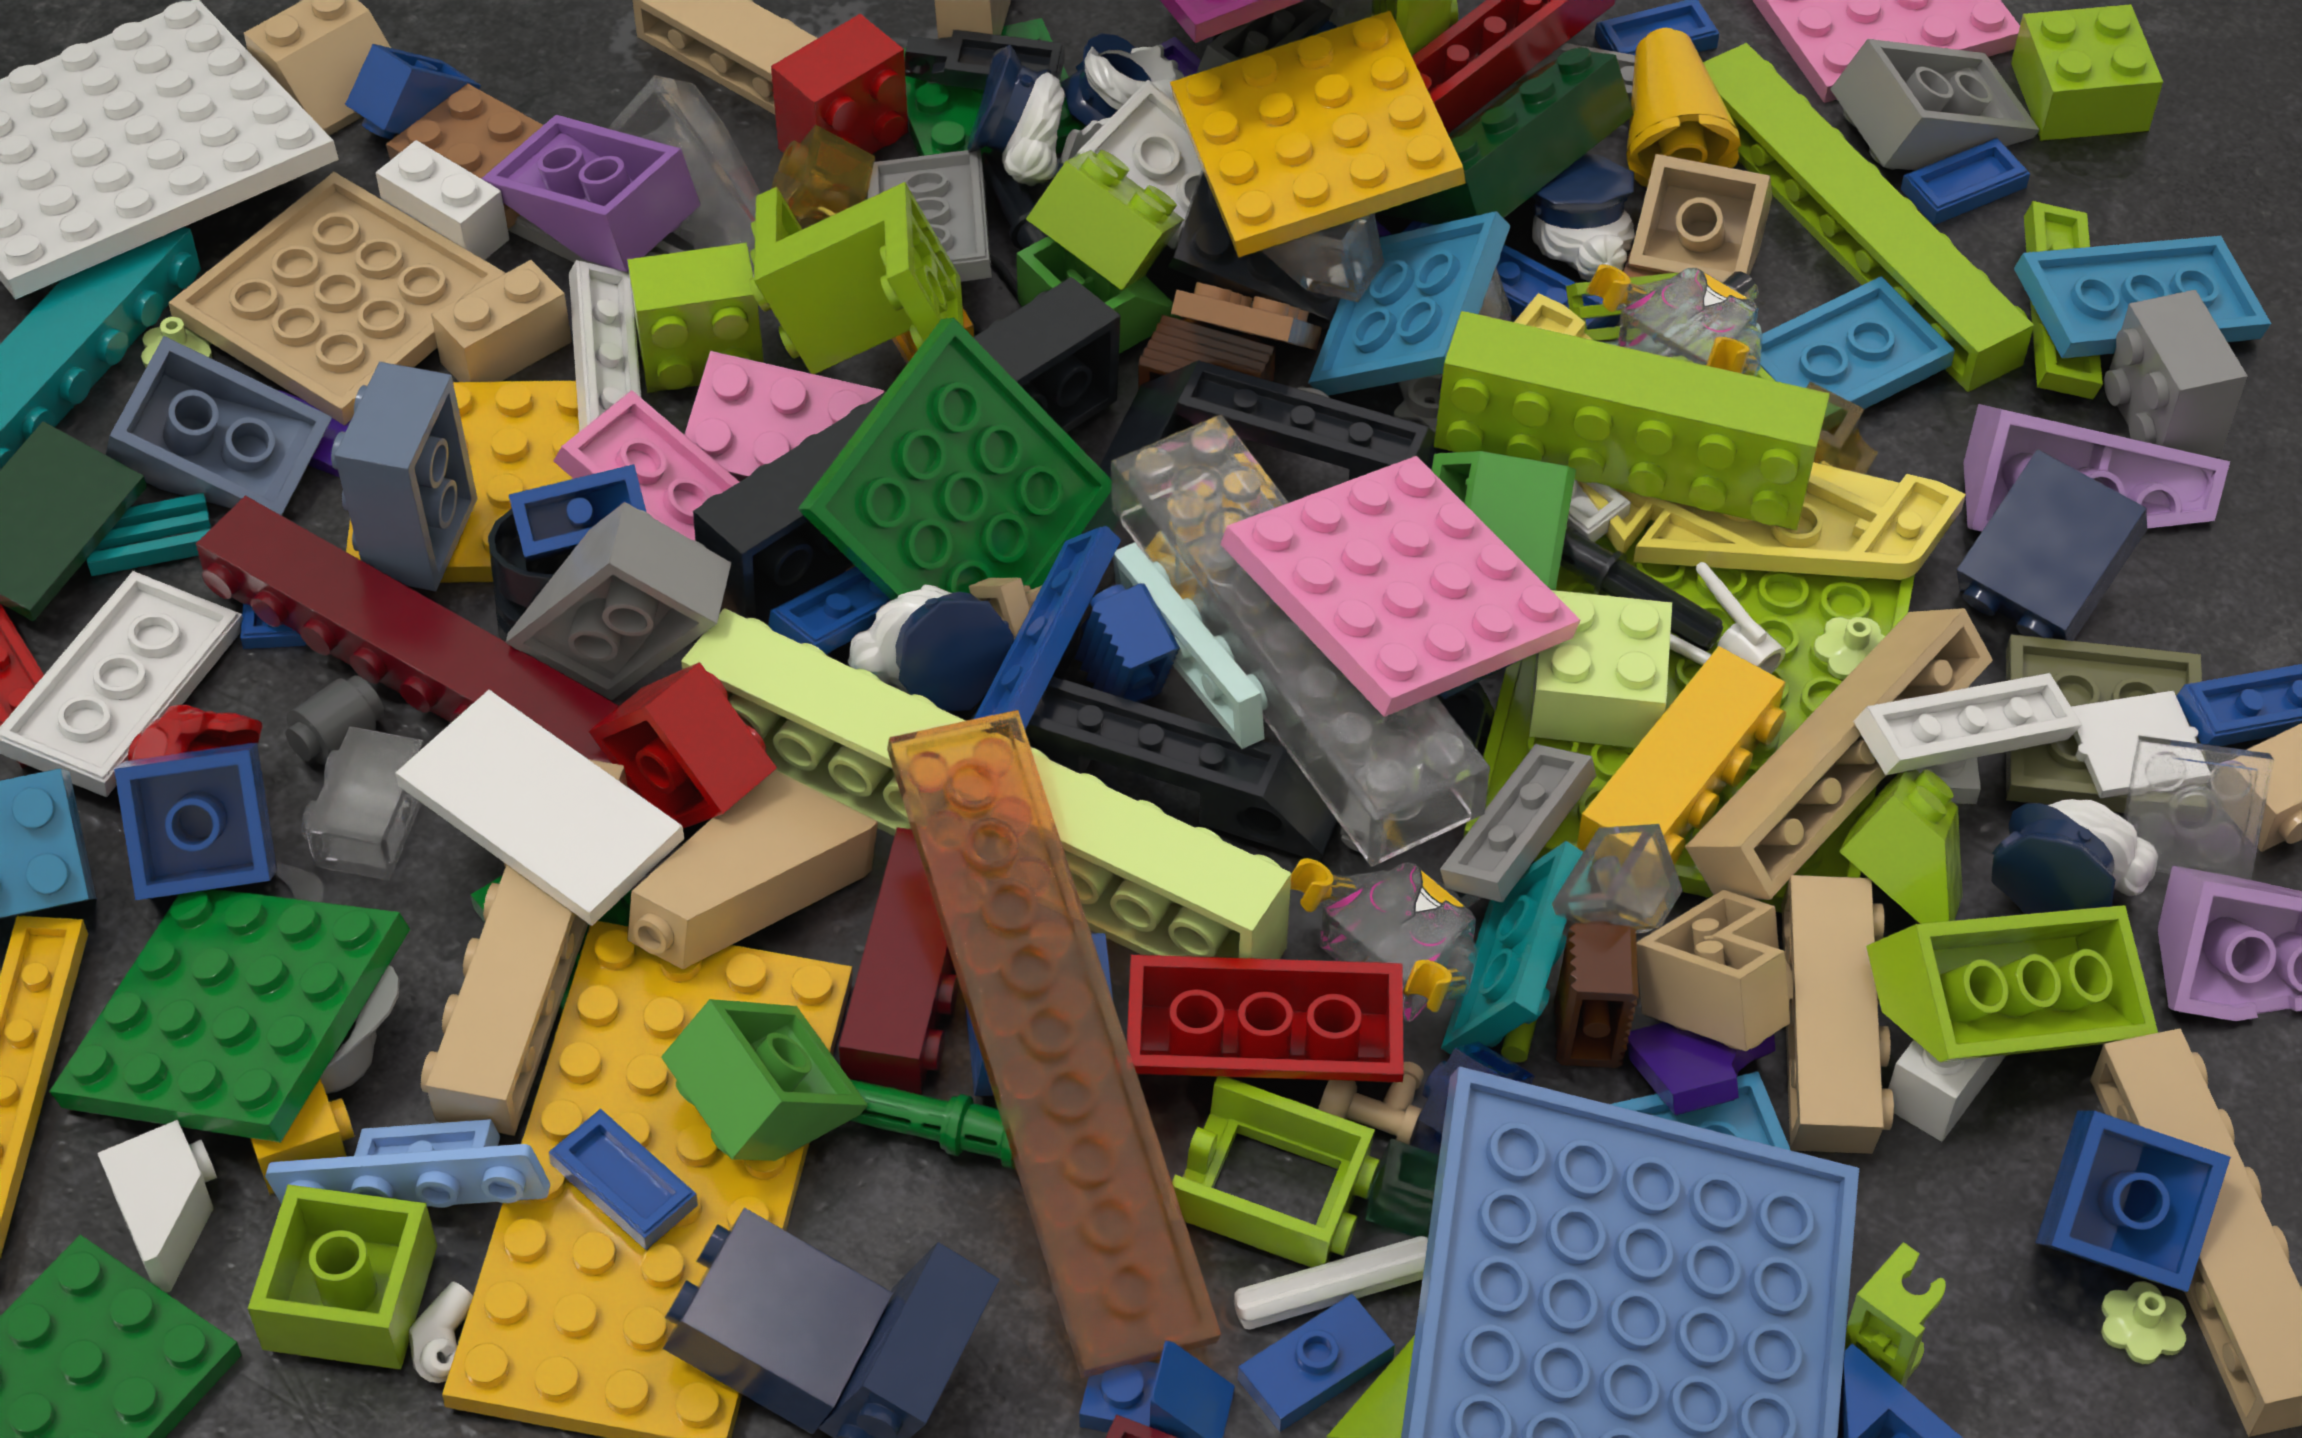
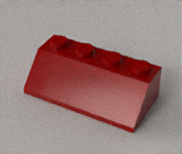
[1126,955,1404,1082]

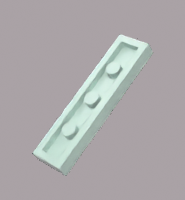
[1113,542,1268,749]

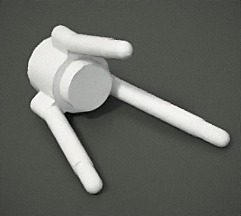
[1670,562,1786,674]

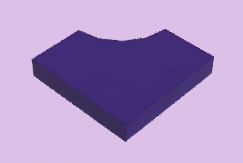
[1625,1022,1776,1115]

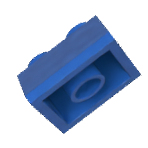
[2035,1111,2231,1292]

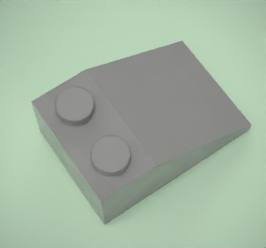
[1830,39,2040,170]
[506,502,731,701]

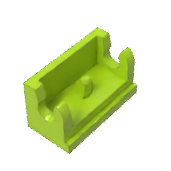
[1844,1242,1946,1388]

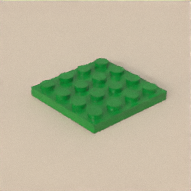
[798,318,1116,601]
[49,889,410,1143]

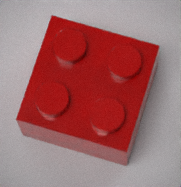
[771,14,909,185]
[588,662,777,829]

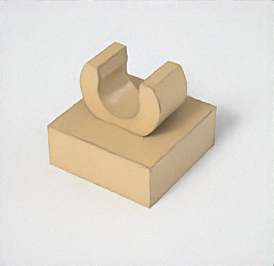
[969,578,1042,639]

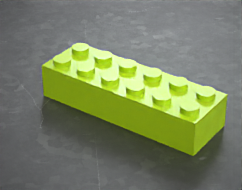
[1434,311,1830,531]

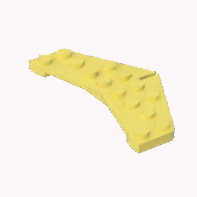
[1514,293,1966,580]

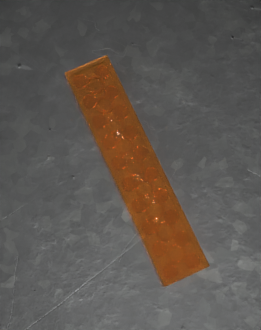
[887,710,1221,1379]

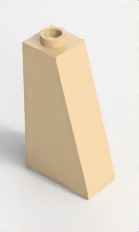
[628,770,878,969]

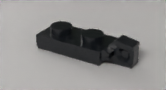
[905,30,1065,90]

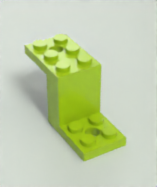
[749,182,964,374]

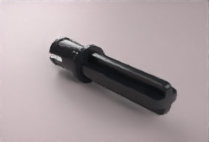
[981,150,1048,250]
[1560,527,1724,651]

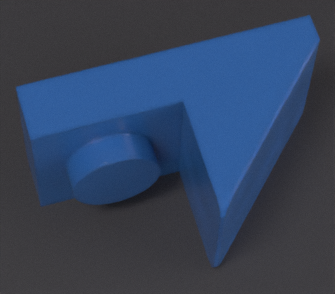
[1079,1340,1235,1438]
[1837,1343,1962,1438]

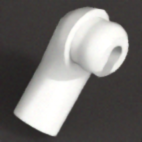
[409,1282,473,1383]

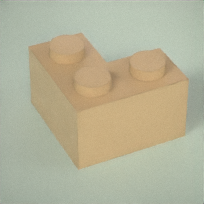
[1637,890,1790,1051]

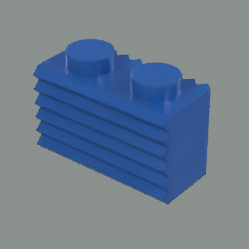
[1074,583,1180,703]

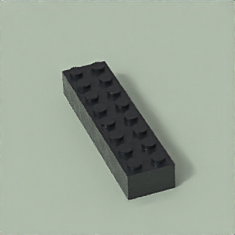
[693,277,1121,625]

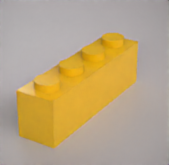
[1577,646,1786,890]

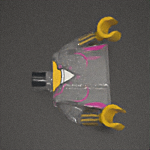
[1586,264,1763,376]
[1290,858,1481,1023]

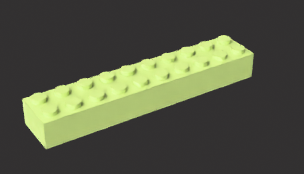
[681,608,1291,959]

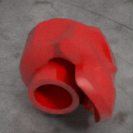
[128,705,263,761]

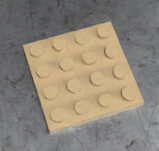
[168,172,505,426]

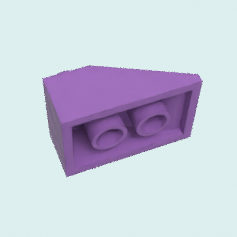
[481,115,701,272]

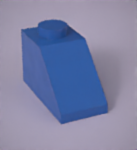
[345,44,481,140]
[509,464,646,562]

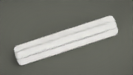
[1234,1236,1428,1330]

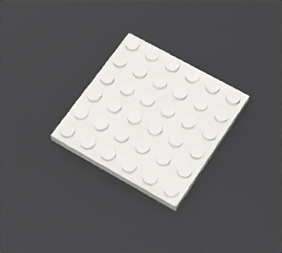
[0,0,339,300]

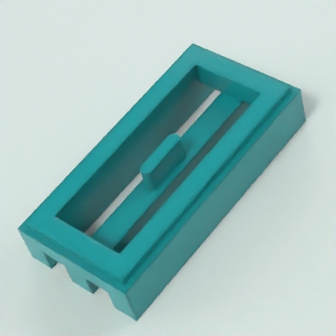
[87,493,211,576]

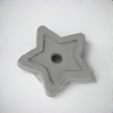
[1394,374,1443,433]

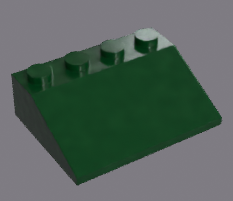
[1375,47,1633,225]

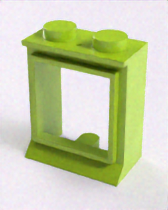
[1166,1076,1380,1268]

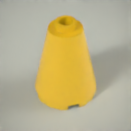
[1626,28,1741,187]

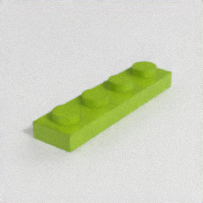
[2024,201,2103,399]

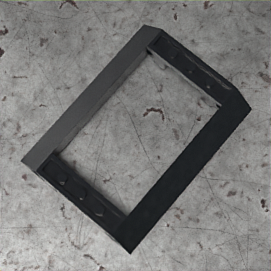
[970,360,1453,862]

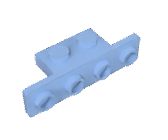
[265,1119,550,1208]

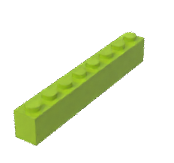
[1703,43,2034,392]

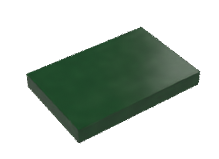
[0,421,147,622]

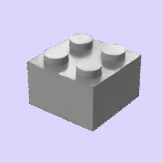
[2104,289,2248,458]

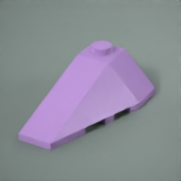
[1963,404,2230,531]
[2158,866,2302,1021]

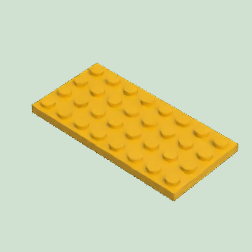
[442,921,853,1438]

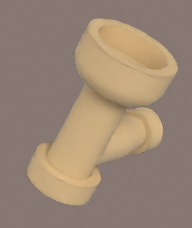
[1319,1062,1424,1148]

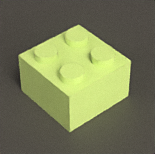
[1529,590,1672,748]

